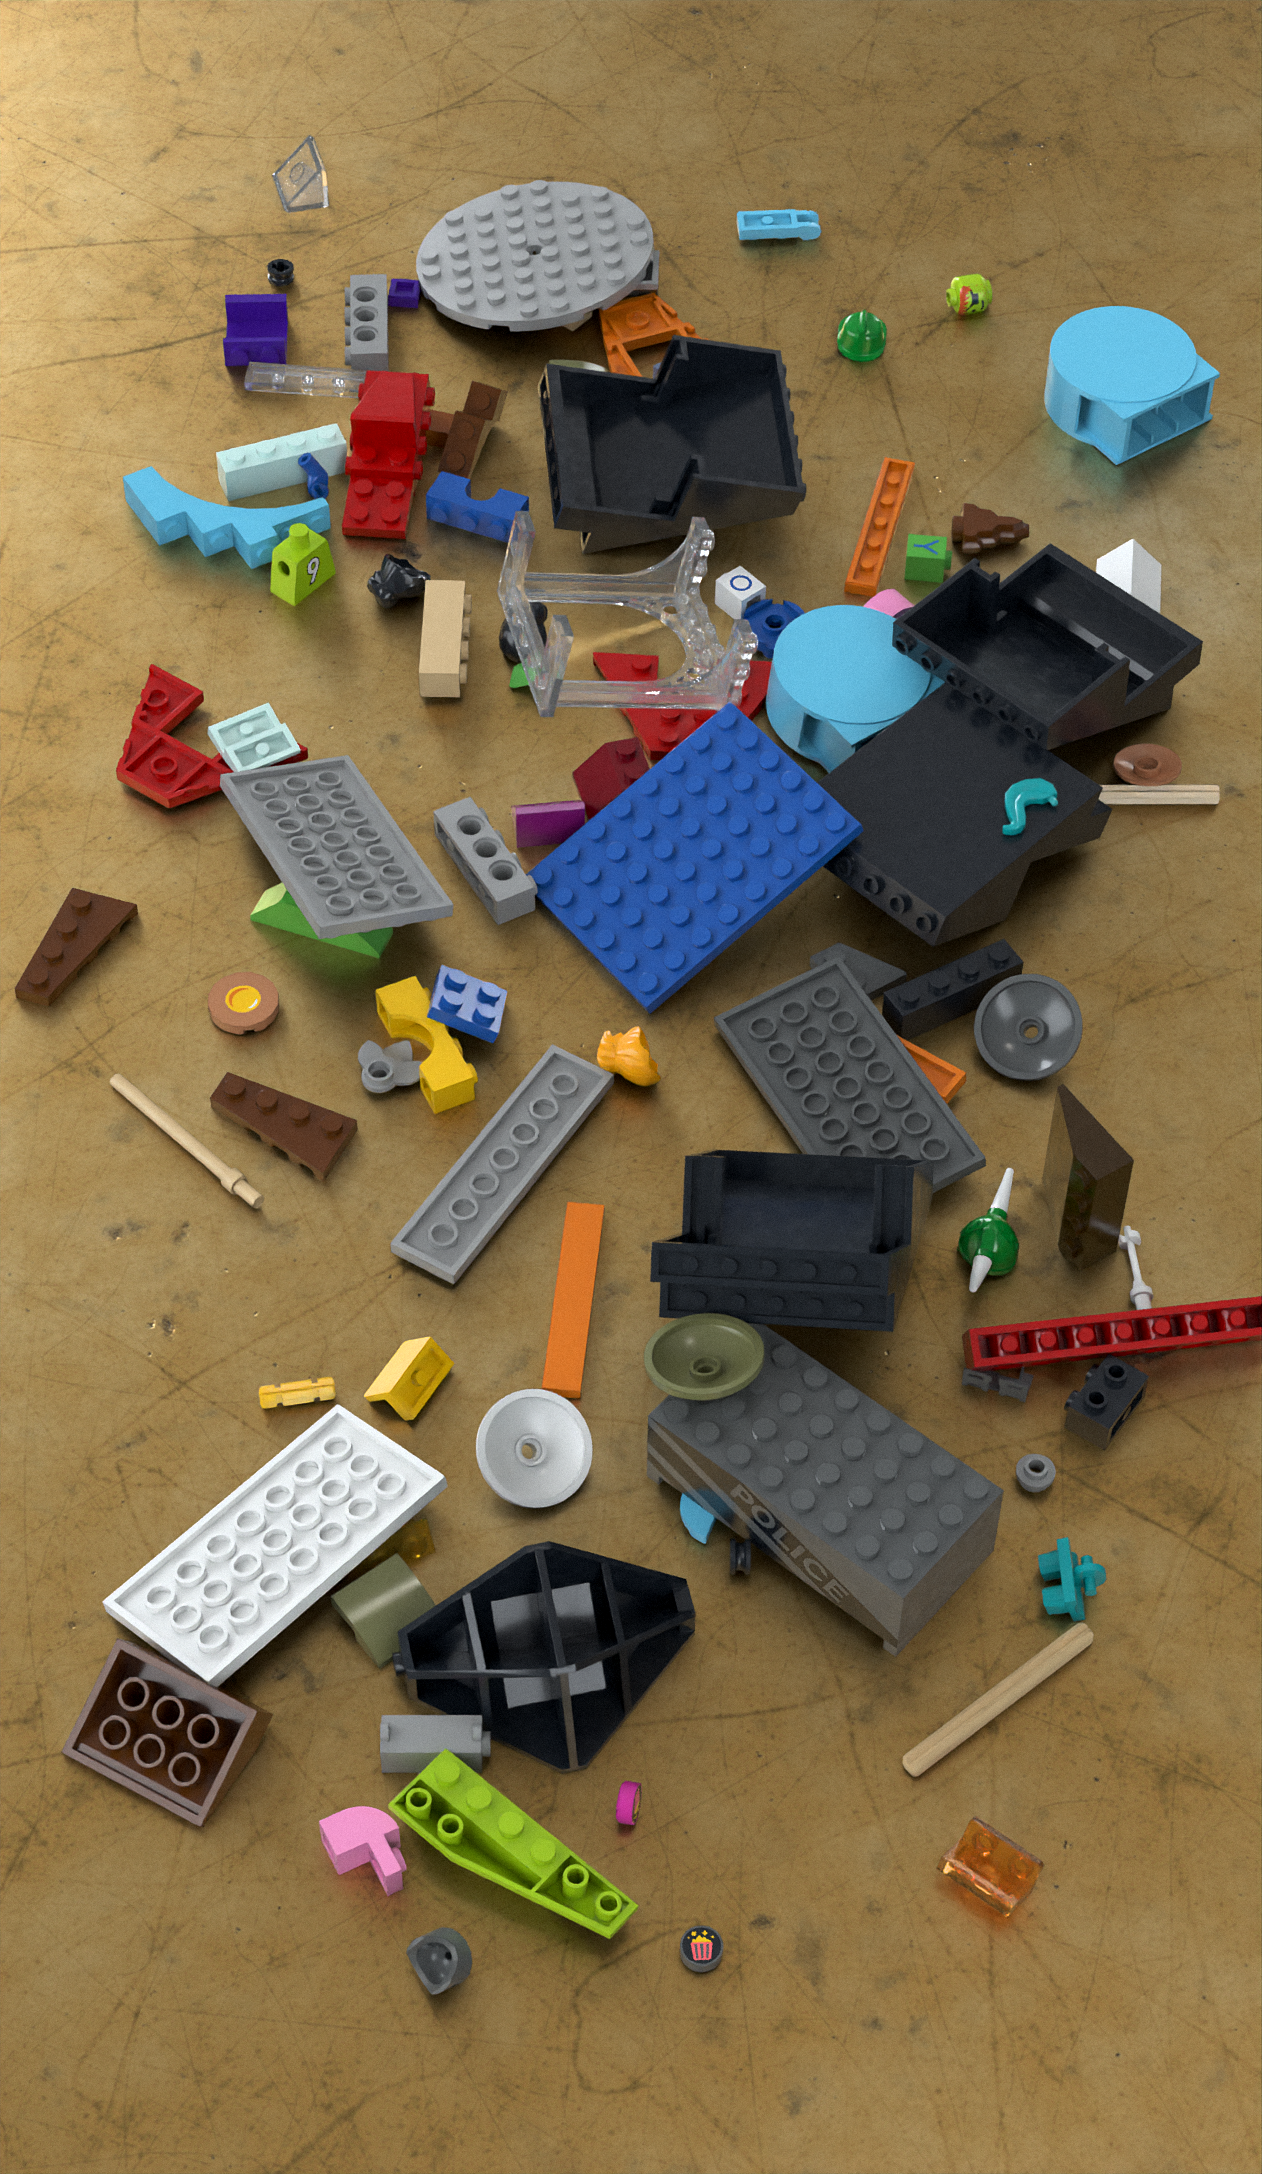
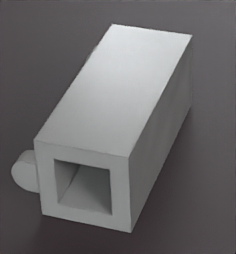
[380,1715,491,1773]

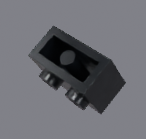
[1064,1354,1149,1451]

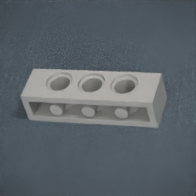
[345,274,389,378]
[433,797,538,925]

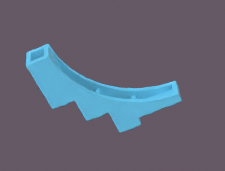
[123,466,331,569]

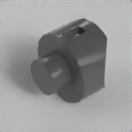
[406,1927,472,1994]

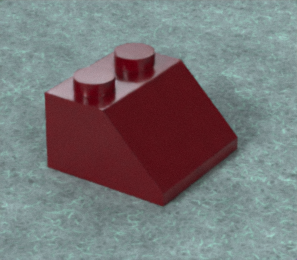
[572,737,650,821]

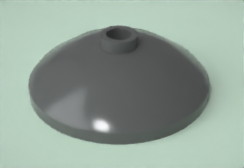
[974,974,1083,1081]

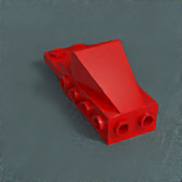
[342,370,435,539]

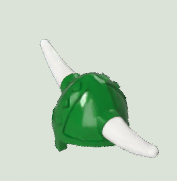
[957,1168,1020,1292]

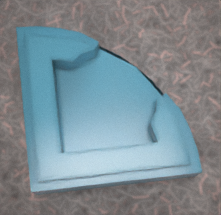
[680,1493,717,1544]

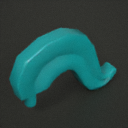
[1002,778,1058,835]

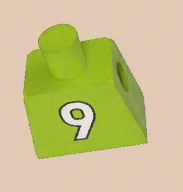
[270,523,336,606]

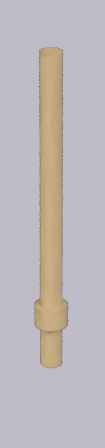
[110,1073,264,1208]

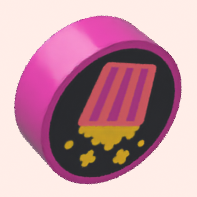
[616,1781,642,1825]

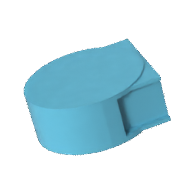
[1044,306,1220,465]
[766,605,945,773]

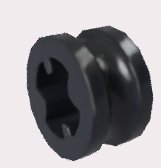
[267,259,294,287]
[729,1538,751,1575]

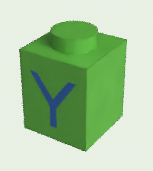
[904,534,952,583]

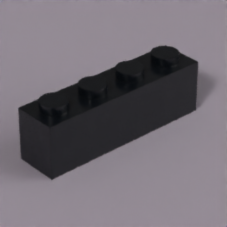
[882,939,1024,1041]

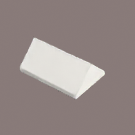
[1096,539,1161,613]

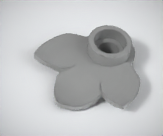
[358,1040,423,1093]

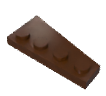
[15,888,138,1007]
[210,1072,358,1182]

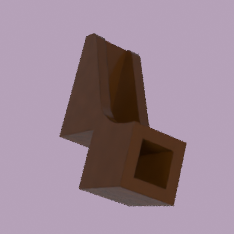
[437,381,508,479]

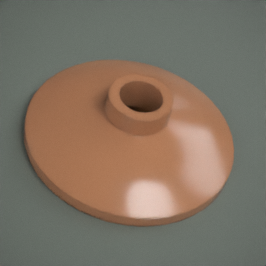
[1113,744,1182,787]

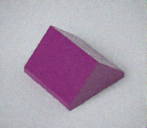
[511,800,585,848]

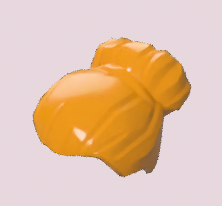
[597,1026,661,1086]

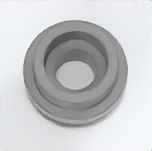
[1016,1454,1056,1492]

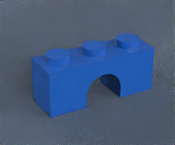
[426,471,529,545]

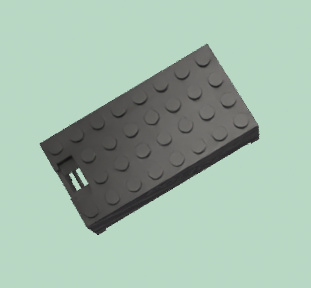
[647,1323,1004,1657]

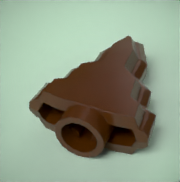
[951,503,1030,555]

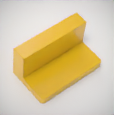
[364,1337,455,1421]

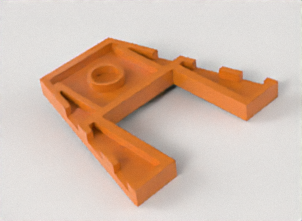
[598,293,709,377]

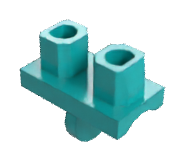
[1038,1537,1107,1622]

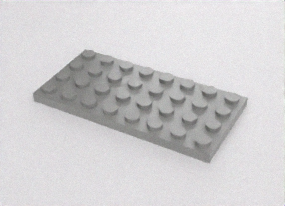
[220,755,453,939]

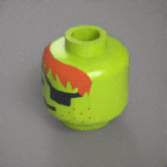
[946,274,992,316]

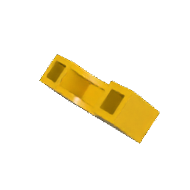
[376,976,478,1114]

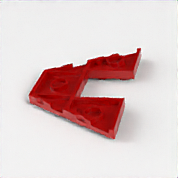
[593,652,772,761]
[116,664,308,809]

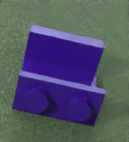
[223,294,288,366]

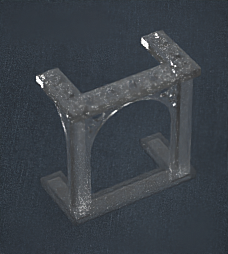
[497,511,758,717]

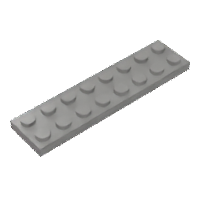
[390,1044,614,1284]

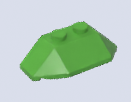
[250,882,393,958]

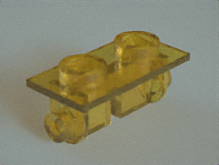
[357,1518,436,1577]

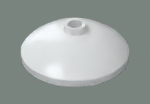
[476,1389,593,1508]

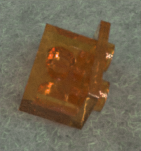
[936,1816,1044,1918]

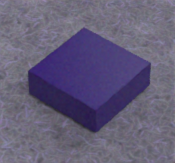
[388,278,421,308]

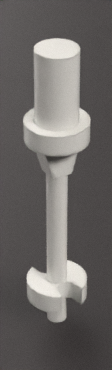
[1118,1226,1153,1310]

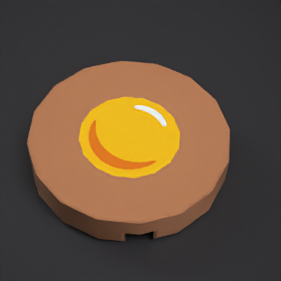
[208,972,279,1034]

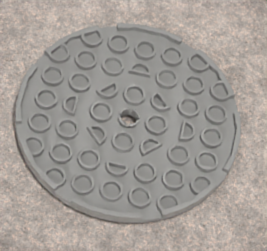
[416,180,655,331]

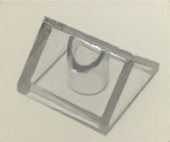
[272,135,329,213]

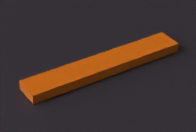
[844,457,915,597]
[542,1202,605,1399]

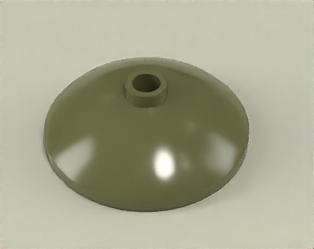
[644,1313,765,1401]

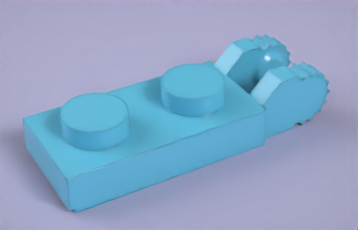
[736,209,821,240]

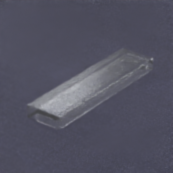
[244,362,367,398]

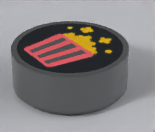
[680,1925,723,1972]

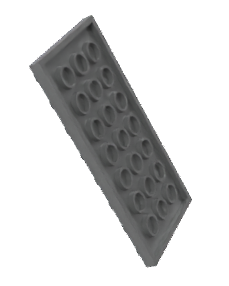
[714,956,986,1193]

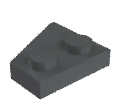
[810,942,907,1001]

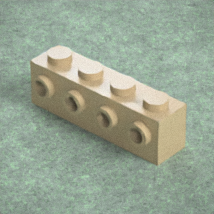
[419,580,472,697]

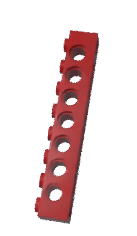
[962,1296,1262,1372]

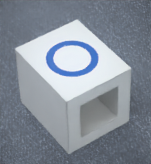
[715,566,766,624]

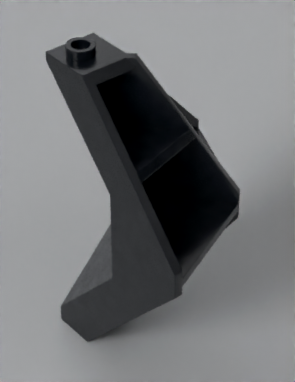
[392,1541,696,1774]

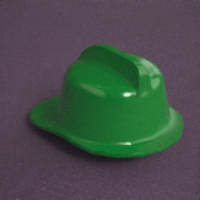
[837,309,887,362]

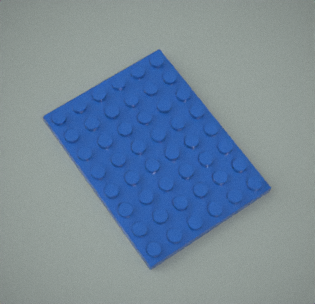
[526,701,864,1014]

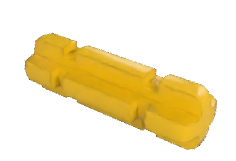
[259,1377,336,1409]

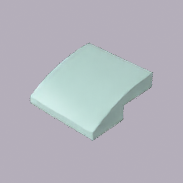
[207,702,301,772]

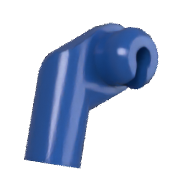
[298,453,329,499]

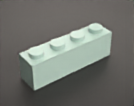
[216,423,347,501]

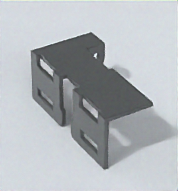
[962,1366,1034,1402]

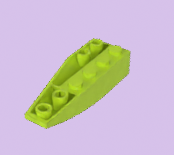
[388,1748,639,1939]

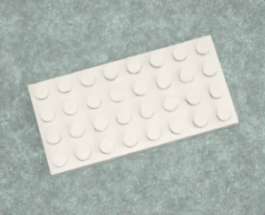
[102,1404,448,1687]

